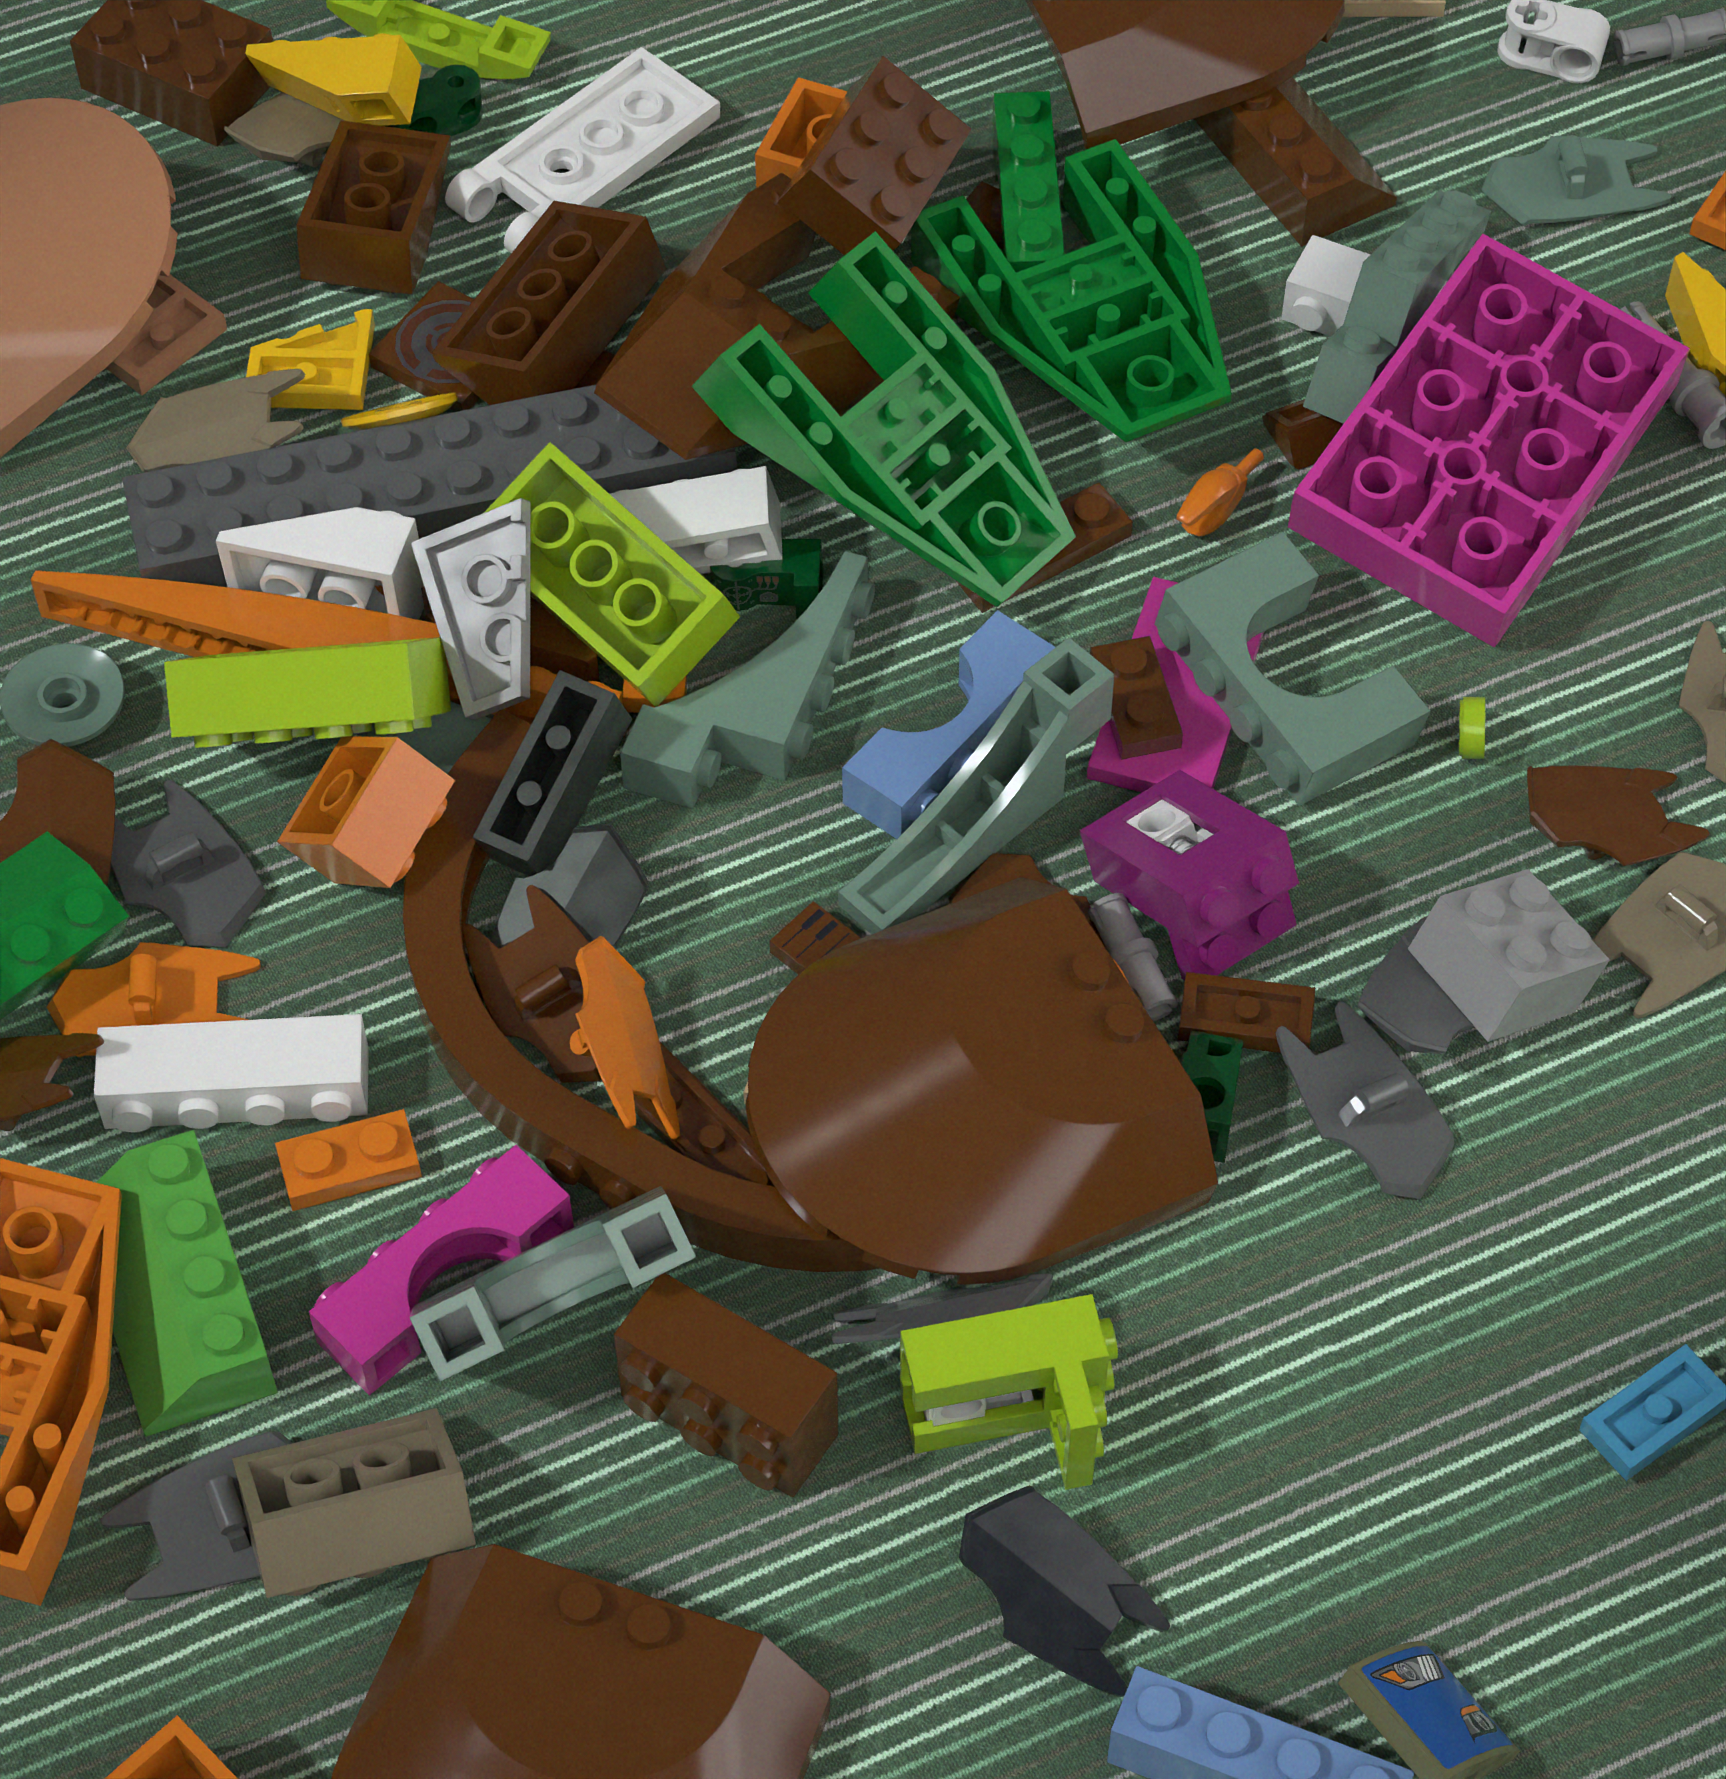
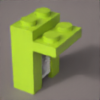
[900,1294,1118,1490]

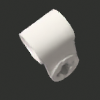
[1498,0,1610,83]

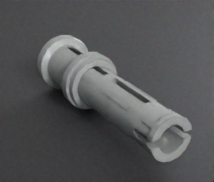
[1620,301,1726,449]

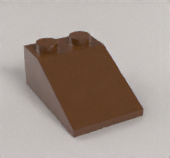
[296,120,451,295]

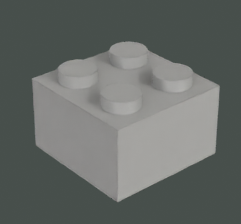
[1408,869,1610,1042]

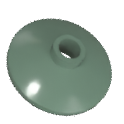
[0,643,125,747]

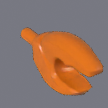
[1176,448,1264,536]

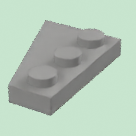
[411,498,530,720]

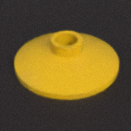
[341,393,458,431]

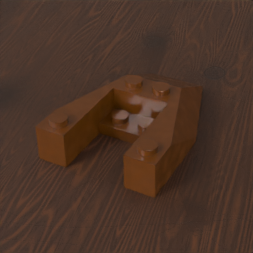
[594,173,960,460]

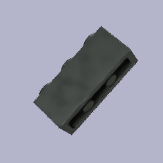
[473,670,632,876]

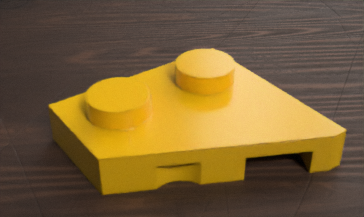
[246,309,375,410]

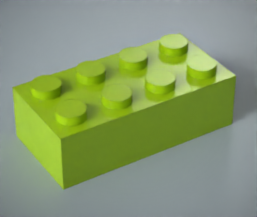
[484,442,740,707]
[164,637,451,748]

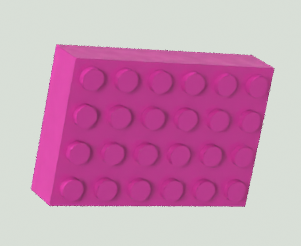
[1288,234,1690,648]

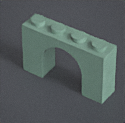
[1154,532,1430,806]
[409,1186,696,1381]

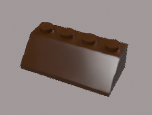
[1194,77,1397,247]
[431,201,667,405]

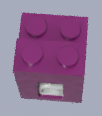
[1080,770,1299,981]

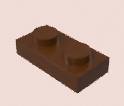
[1090,636,1183,760]
[1178,972,1316,1053]

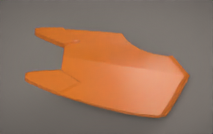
[570,936,680,1139]
[46,942,261,1058]

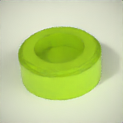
[1459,697,1485,759]

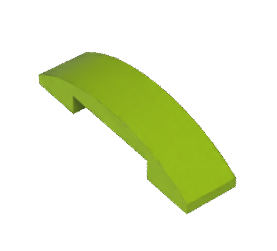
[326,0,551,79]

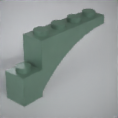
[1303,190,1491,424]
[620,551,875,809]
[838,637,1114,934]

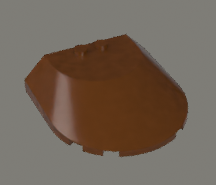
[1025,0,1345,149]
[746,877,1218,1285]
[331,1544,831,1779]

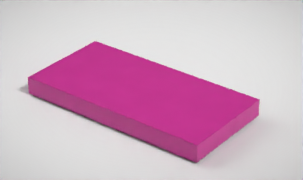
[1087,577,1265,792]

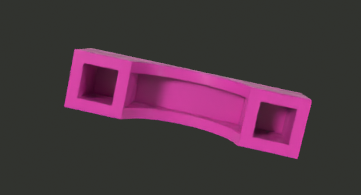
[309,1145,574,1396]

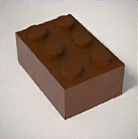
[70,0,273,147]
[777,56,972,255]
[614,1273,839,1498]

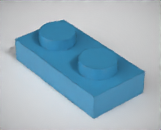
[1579,1344,1726,1481]

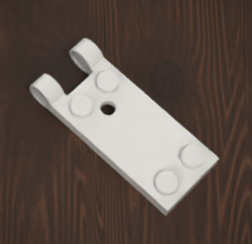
[445,47,720,253]

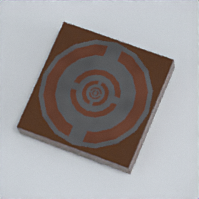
[369,281,480,412]

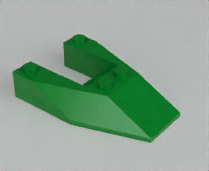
[911,139,1232,442]
[692,231,1076,607]

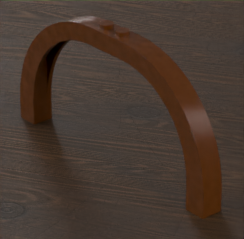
[403,709,881,1272]

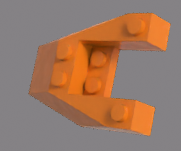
[0,1158,122,1606]

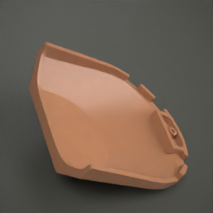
[0,98,178,458]

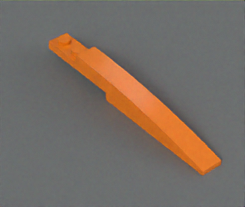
[31,570,624,724]

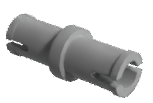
[1613,8,1726,66]
[1088,893,1178,1021]

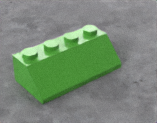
[96,1130,278,1437]

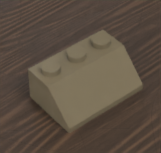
[232,1408,476,1598]

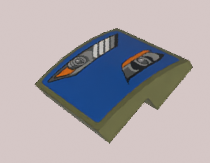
[1338,1641,1520,1779]

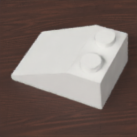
[216,507,424,620]

